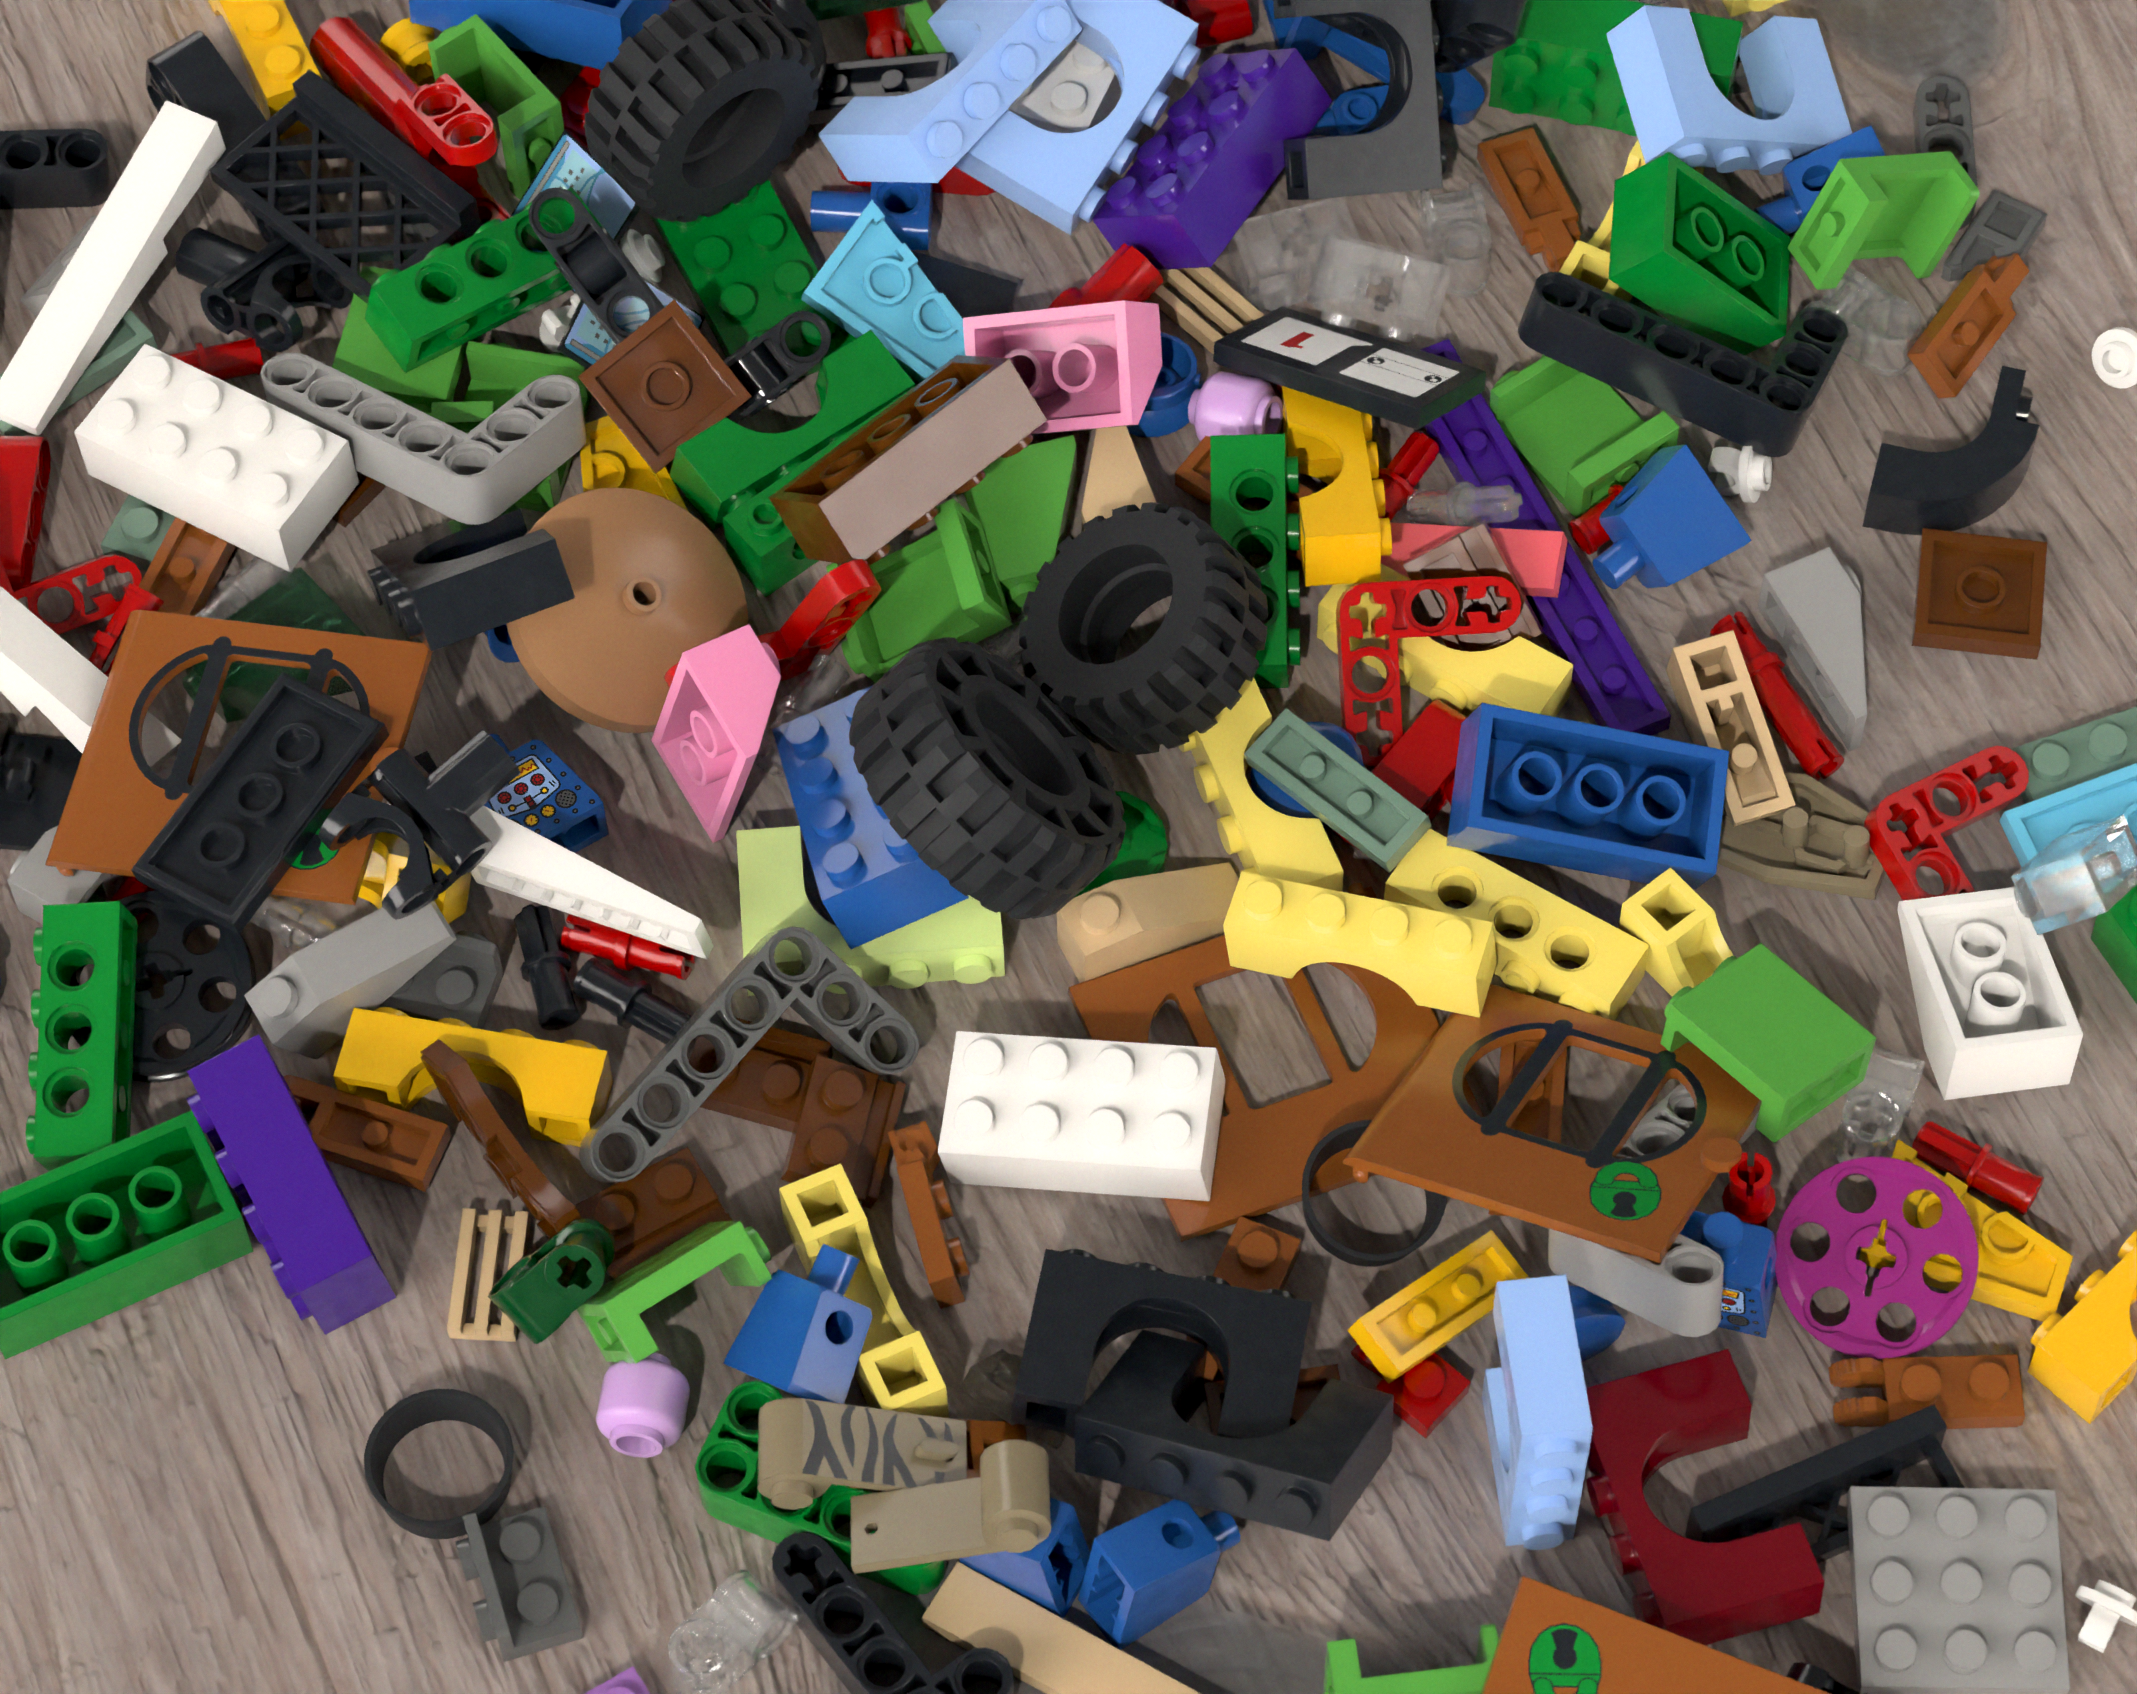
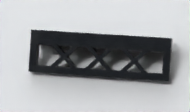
[1685,1404,1965,1564]

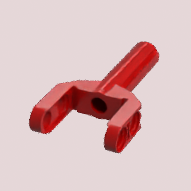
[309,16,533,277]

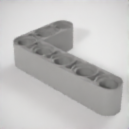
[260,353,587,524]
[1548,1083,1759,1337]

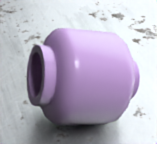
[1188,371,1283,442]
[596,1352,690,1458]

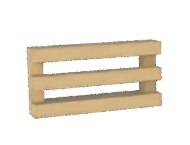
[1148,267,1264,355]
[447,1208,531,1342]

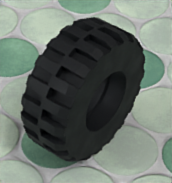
[849,637,1126,920]

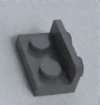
[376,930,504,1029]
[455,1506,583,1662]

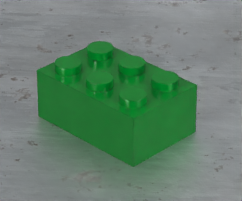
[1608,152,1790,355]

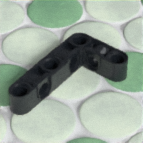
[529,187,831,424]

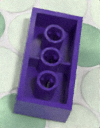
[1092,48,1332,270]
[186,1034,397,1335]

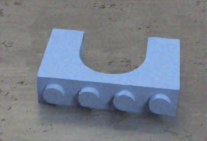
[818,0,1082,183]
[954,0,1201,236]
[1606,5,1852,175]
[1482,1275,1593,1550]

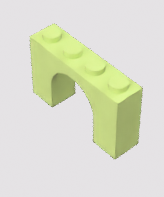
[736,826,1005,996]

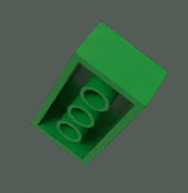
[1489,0,1743,136]
[0,1110,254,1360]

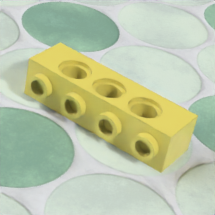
[1384,829,1649,1021]

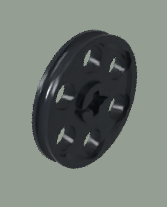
[70,890,257,1083]

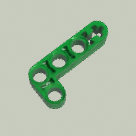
[695,1381,947,1596]

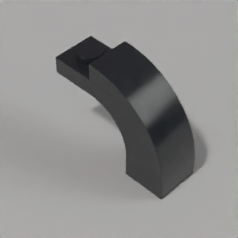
[1863,366,2039,535]

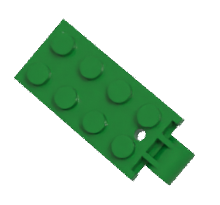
[649,180,856,381]

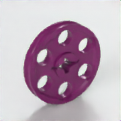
[1775,1156,1978,1360]

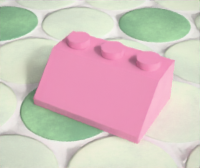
[963,301,1162,435]
[651,624,781,843]

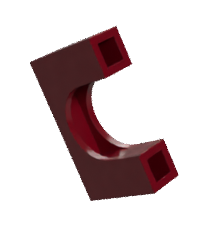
[1586,1349,1825,1646]

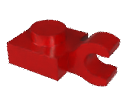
[1351,1340,1471,1439]

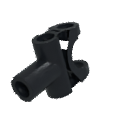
[175,227,354,352]
[318,729,520,920]

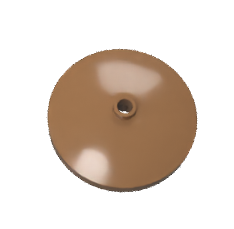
[507,488,748,733]

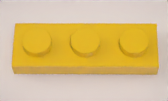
[1347,1230,1529,1384]

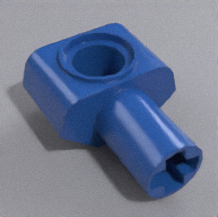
[810,182,933,250]

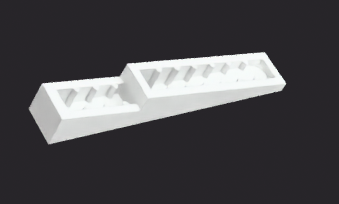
[0,100,226,437]
[0,586,182,771]
[387,801,714,960]

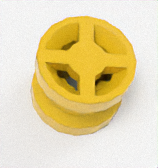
[379,17,435,87]

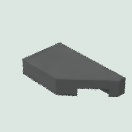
[1941,190,2047,282]

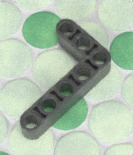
[579,926,919,1183]

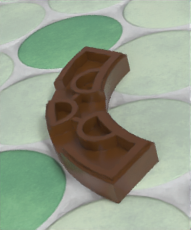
[420,1040,585,1262]

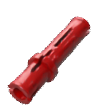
[1710,611,1844,781]

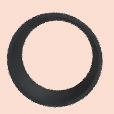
[1302,1120,1447,1267]
[364,1389,514,1539]

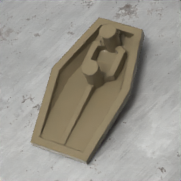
[1717,772,1896,900]

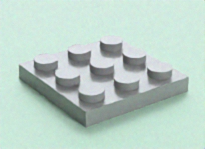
[1846,1486,2070,1694]

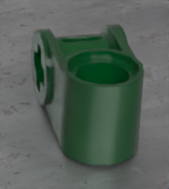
[488,1218,616,1344]

